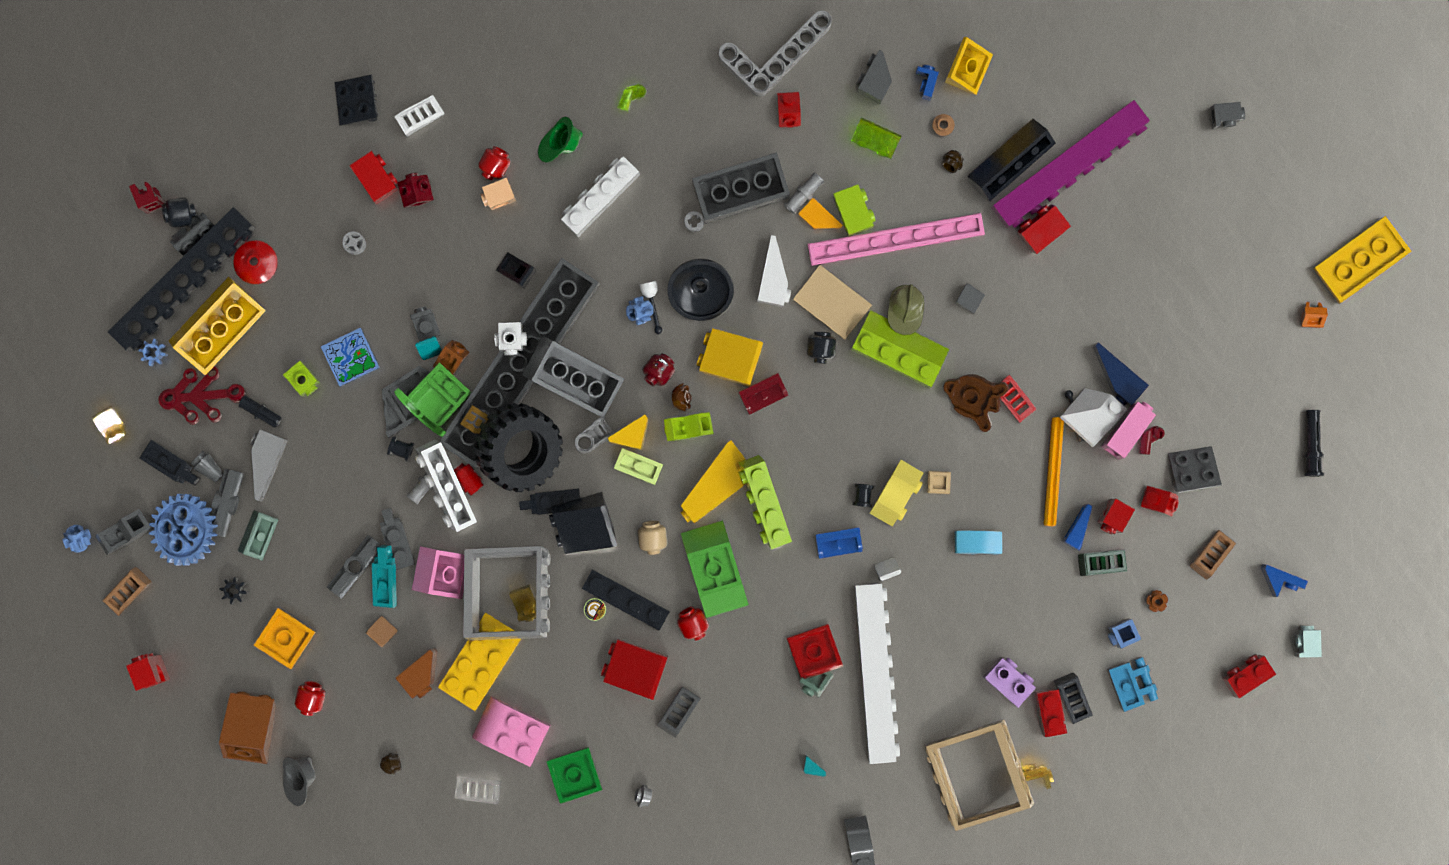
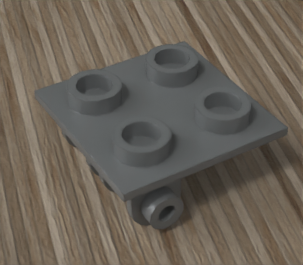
[1168,446,1222,493]

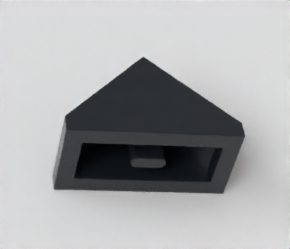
[496,252,536,289]

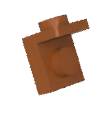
[432,340,470,375]

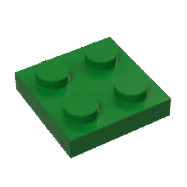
[546,747,603,804]

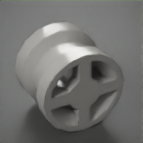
[342,231,366,255]

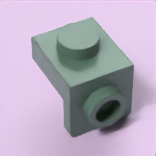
[799,671,833,698]

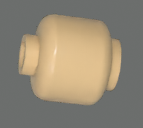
[637,521,667,555]

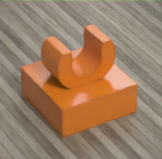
[1301,302,1328,328]

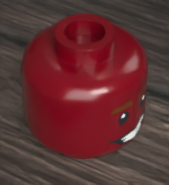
[642,353,675,387]

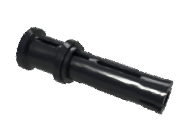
[1304,410,1325,477]

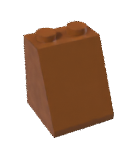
[219,692,276,764]

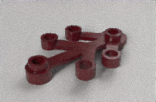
[158,366,246,425]

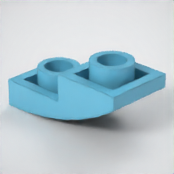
[955,531,1002,555]

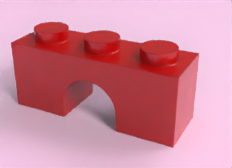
[126,653,170,691]

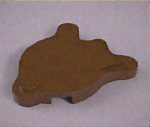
[943,374,1009,432]

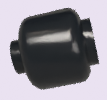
[162,197,196,228]
[807,331,836,364]

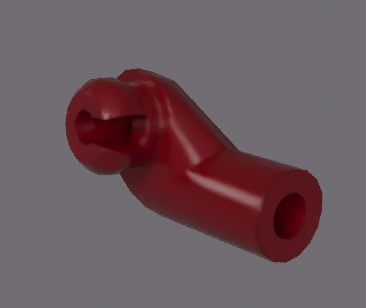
[1139,426,1165,455]

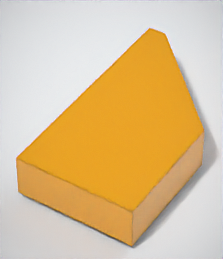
[798,198,843,229]

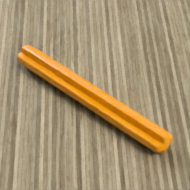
[1044,417,1064,527]

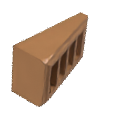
[1190,530,1236,580]
[103,567,151,616]

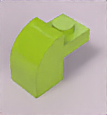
[664,412,714,441]

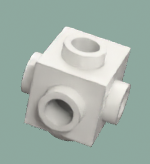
[494,322,527,355]

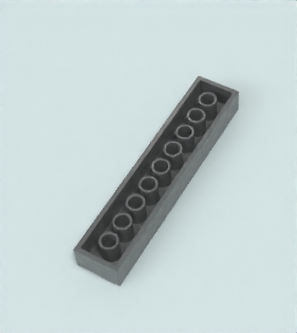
[439,258,600,468]

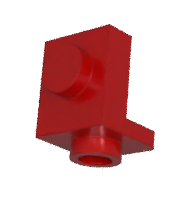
[777,92,801,128]
[1141,485,1179,517]

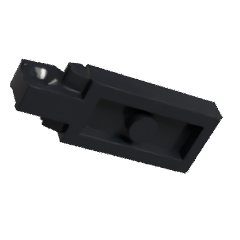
[139,440,200,486]
[519,488,580,515]

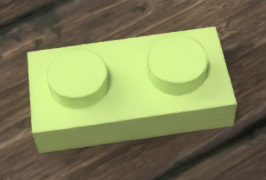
[614,448,663,485]

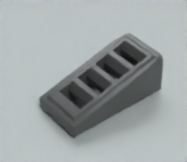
[657,687,701,738]

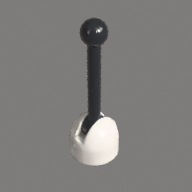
[639,281,663,335]

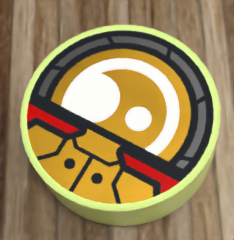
[584,598,606,621]

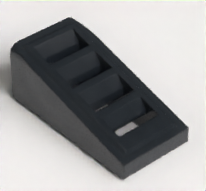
[1054,673,1093,724]

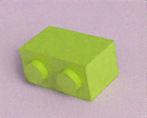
[833,184,876,237]

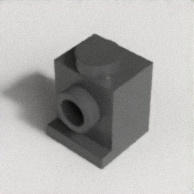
[1210,102,1245,129]

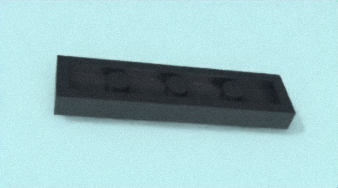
[582,569,670,631]

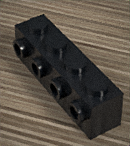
[967,119,1056,201]

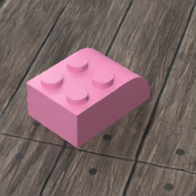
[472,696,551,767]

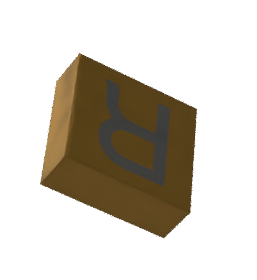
[460,405,488,434]

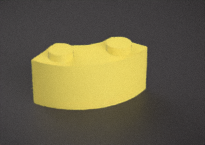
[869,460,924,527]

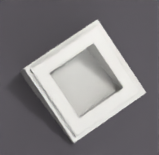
[874,558,901,581]

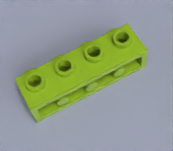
[738,455,792,550]

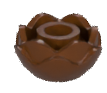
[672,383,692,411]

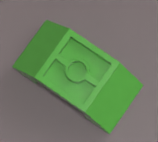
[681,520,749,618]

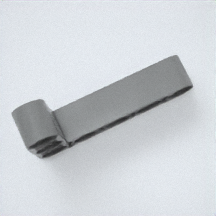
[719,10,832,97]

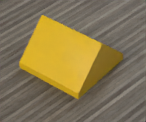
[945,37,993,95]
[608,415,649,450]

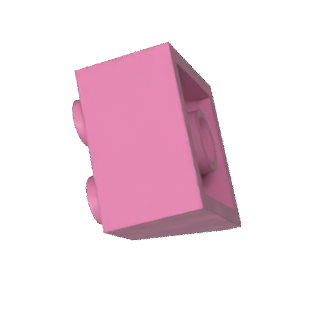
[412,546,464,599]

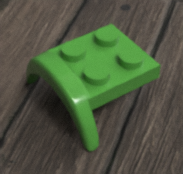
[394,363,472,437]

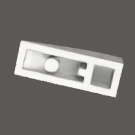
[757,235,791,307]

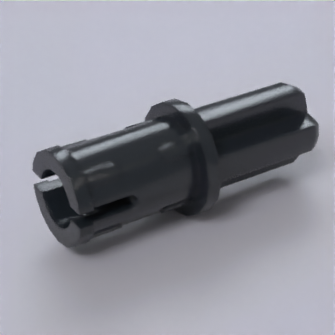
[238,395,282,428]

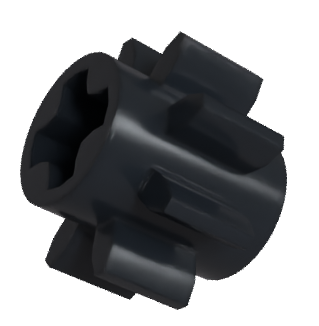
[219,577,248,605]

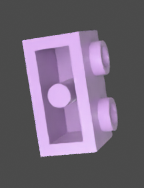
[983,657,1036,708]

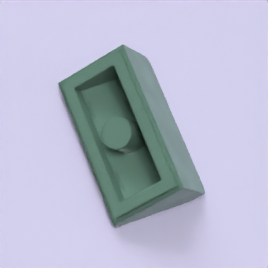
[238,510,279,561]

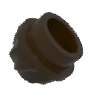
[941,150,964,173]
[380,753,402,775]

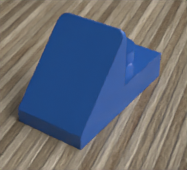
[1261,564,1308,597]

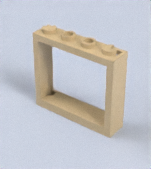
[926,719,1034,831]

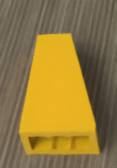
[680,440,746,523]

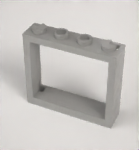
[463,546,551,640]

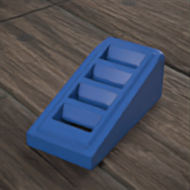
[1063,504,1092,551]

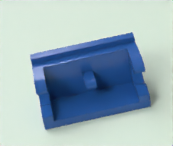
[815,527,863,559]

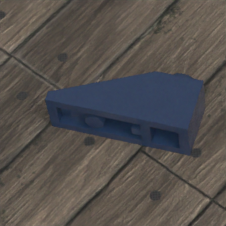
[1093,342,1149,406]

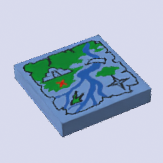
[321,328,380,387]

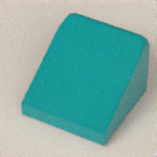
[415,336,442,360]
[803,755,826,777]

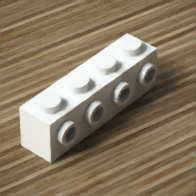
[561,156,640,237]
[415,440,477,532]

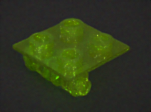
[851,117,901,159]

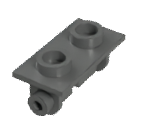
[170,212,214,256]

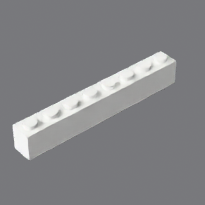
[854,583,900,764]

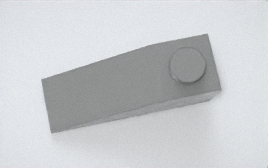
[251,430,288,501]

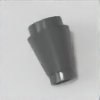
[191,451,224,482]

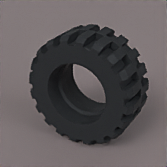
[474,403,563,492]

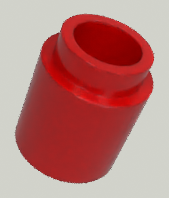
[454,463,484,496]

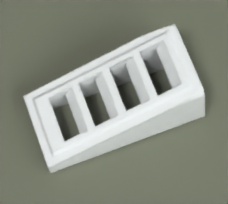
[395,95,444,137]

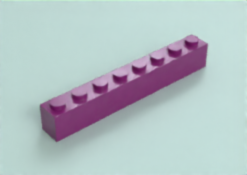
[991,100,1150,228]

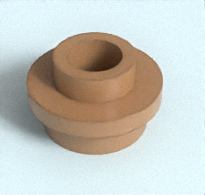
[932,114,955,136]

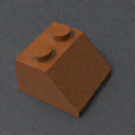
[396,648,437,699]

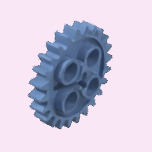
[149,494,218,566]

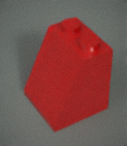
[601,639,668,700]

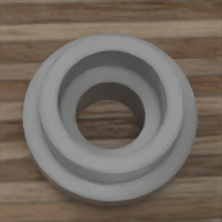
[634,785,652,808]

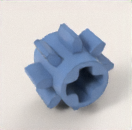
[626,296,653,325]
[138,339,168,367]
[62,525,91,553]

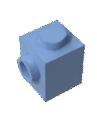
[1107,618,1141,649]

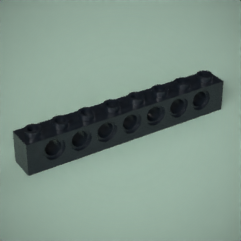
[108,207,255,352]

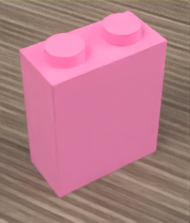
[1101,401,1156,460]

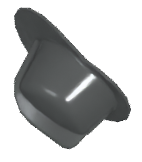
[283,756,316,806]

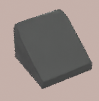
[955,283,985,314]

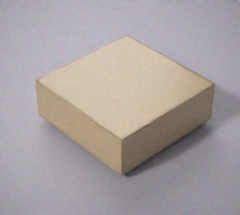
[927,471,951,494]

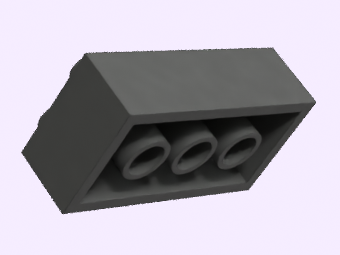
[692,152,790,224]
[522,336,624,418]

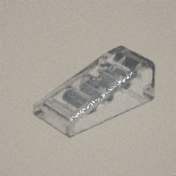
[455,776,502,804]

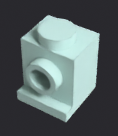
[1295,626,1322,657]

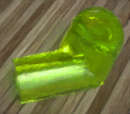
[618,84,647,111]

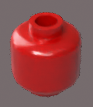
[478,146,511,180]
[676,606,709,641]
[294,681,326,716]

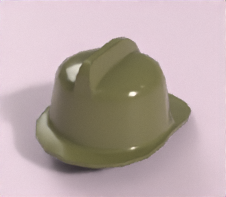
[888,284,925,335]

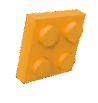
[254,608,316,669]

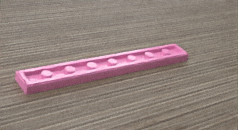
[807,213,985,266]

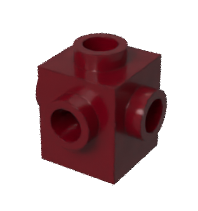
[397,172,434,208]

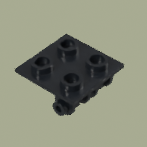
[334,74,379,126]

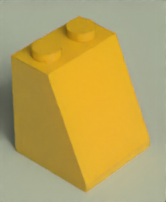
[696,328,763,387]

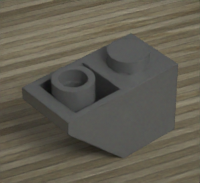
[856,50,892,104]

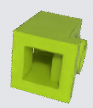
[283,361,320,396]

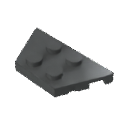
[382,366,430,438]

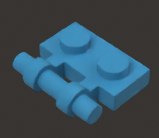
[1108,657,1159,712]

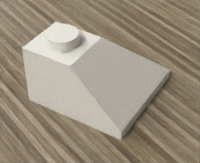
[1060,388,1128,447]

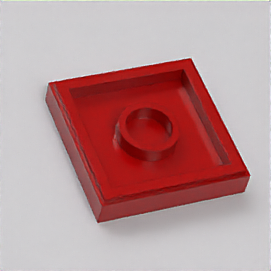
[787,624,843,679]

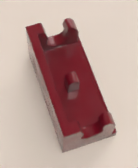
[129,182,166,214]
[738,373,789,415]

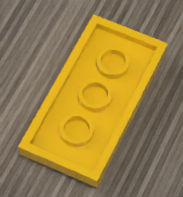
[1313,216,1412,304]
[438,612,521,711]

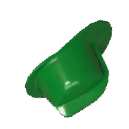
[538,116,583,163]

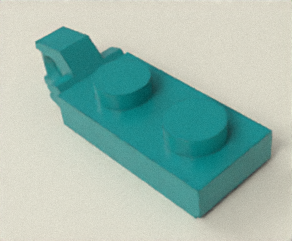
[372,545,397,608]

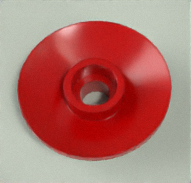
[233,240,278,284]

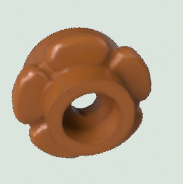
[1146,590,1168,612]

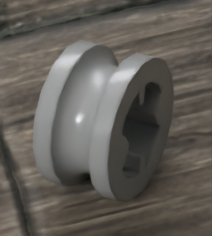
[684,211,704,232]

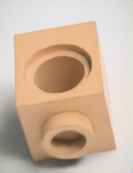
[480,178,516,210]

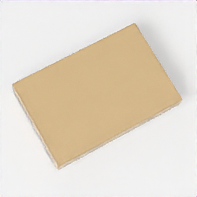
[793,265,872,340]

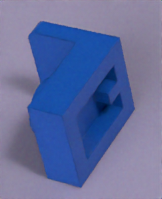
[916,65,939,101]

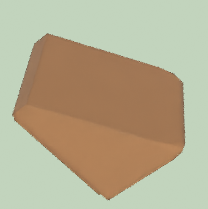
[366,616,398,647]

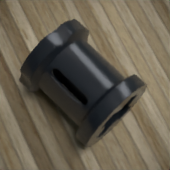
[387,436,415,462]
[852,483,874,508]

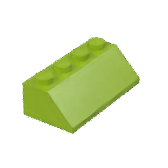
[851,310,949,389]

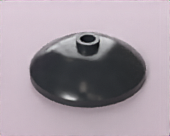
[667,259,734,321]

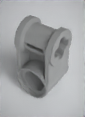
[575,417,616,454]

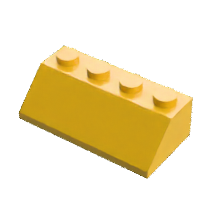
[168,276,266,375]

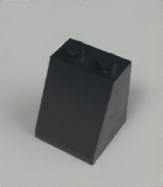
[549,492,617,554]

